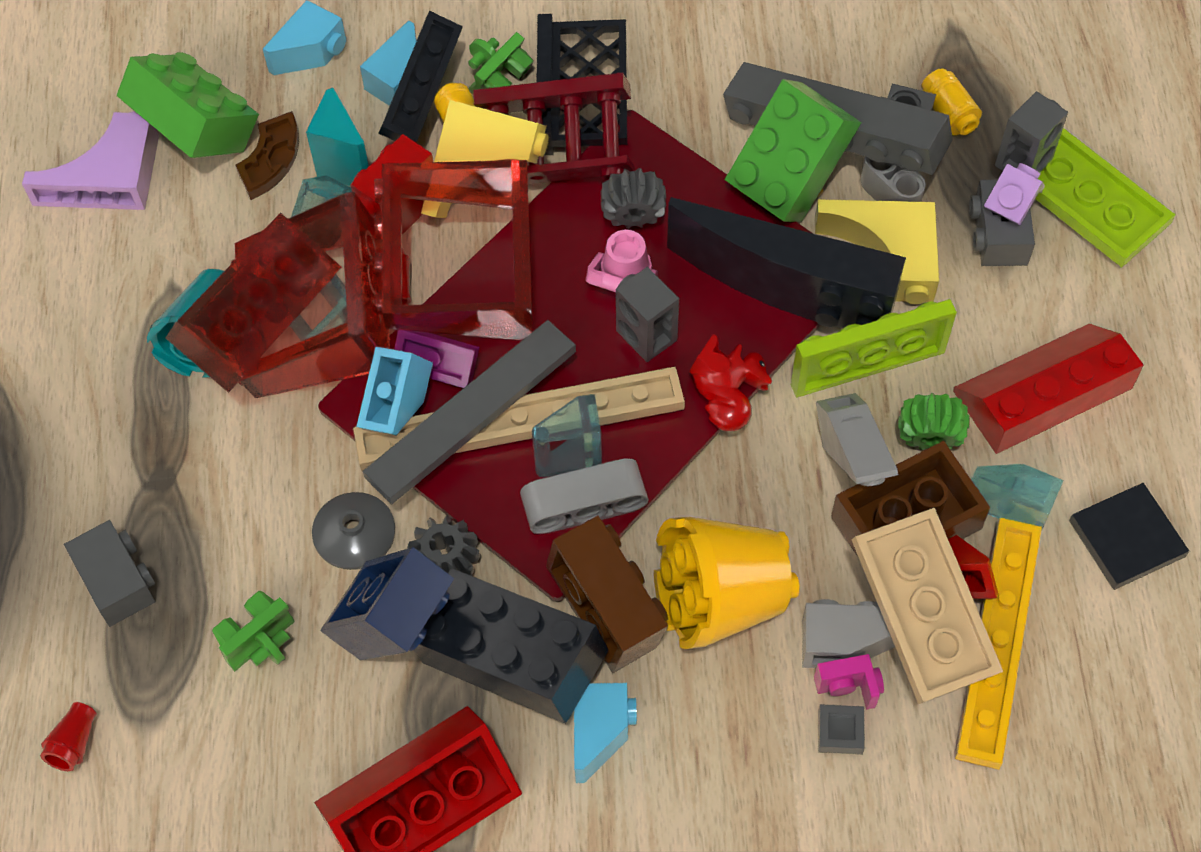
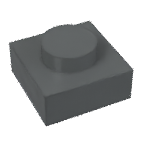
[818,704,865,755]

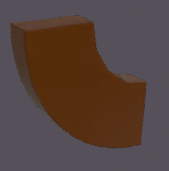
[235,111,299,200]

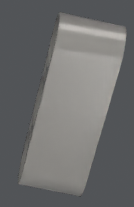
[520,459,649,534]

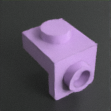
[984,163,1045,225]

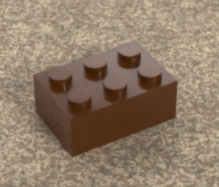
[831,441,991,558]
[546,515,668,674]

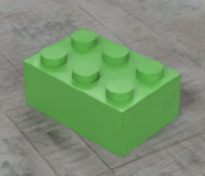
[116,52,259,158]
[725,79,862,222]

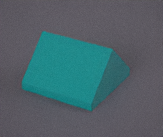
[306,87,369,186]

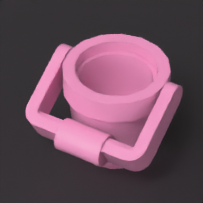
[586,229,658,292]

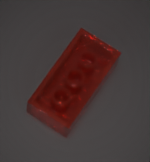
[165,212,342,393]

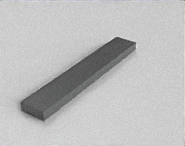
[363,320,576,505]

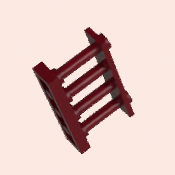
[473,72,635,192]

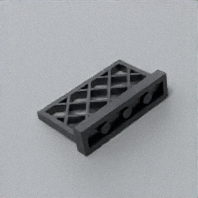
[536,14,628,155]

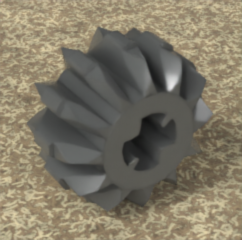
[601,168,666,229]
[407,514,480,576]

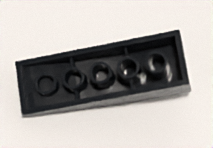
[667,197,906,328]

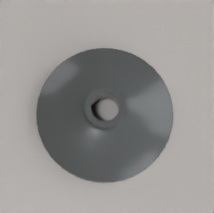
[312,492,395,570]

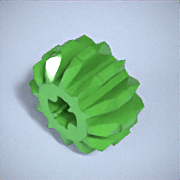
[898,393,970,450]

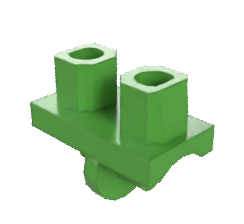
[468,32,534,94]
[212,591,295,672]

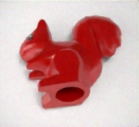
[689,334,772,431]

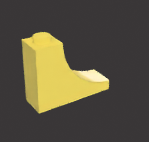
[421,100,549,218]
[815,199,939,304]

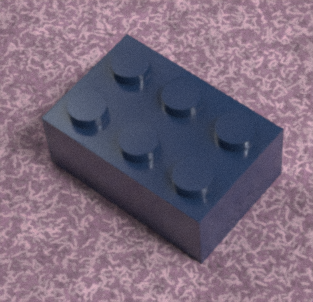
[320,547,454,661]

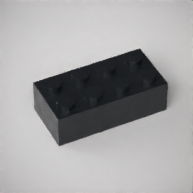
[414,568,609,724]

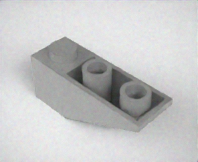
[816,393,898,486]
[802,599,895,668]

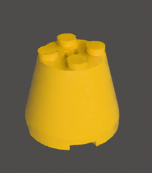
[653,517,800,649]

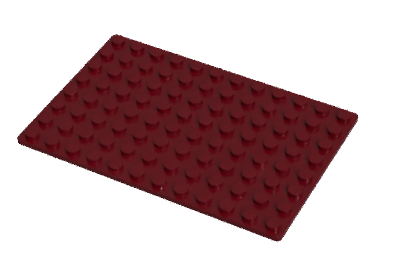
[318,110,820,601]

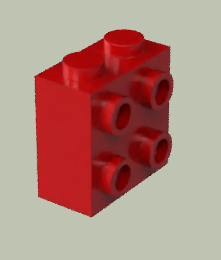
[350,134,434,247]

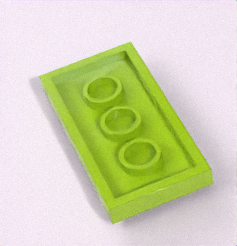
[1035,128,1176,268]
[790,299,957,398]

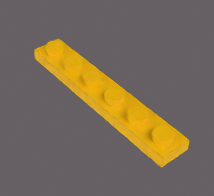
[955,517,1042,770]

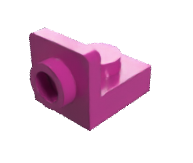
[814,654,884,710]

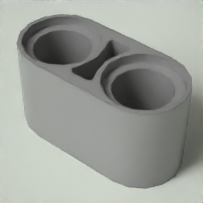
[860,156,926,202]

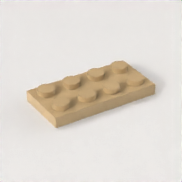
[852,508,1003,704]

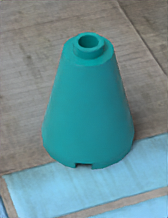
[147,269,236,378]

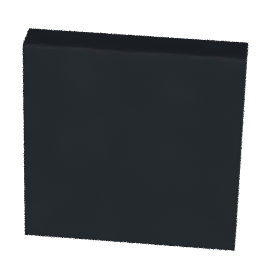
[1069,482,1189,590]

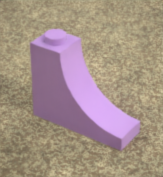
[22,111,159,210]

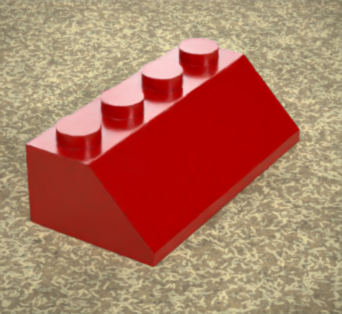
[953,323,1144,454]
[314,706,522,852]

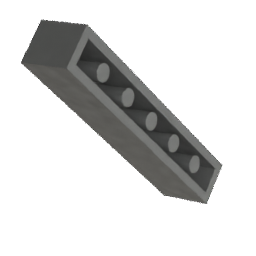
[723,62,953,175]

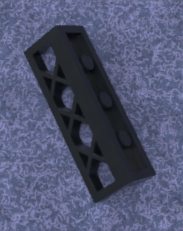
[378,10,463,143]

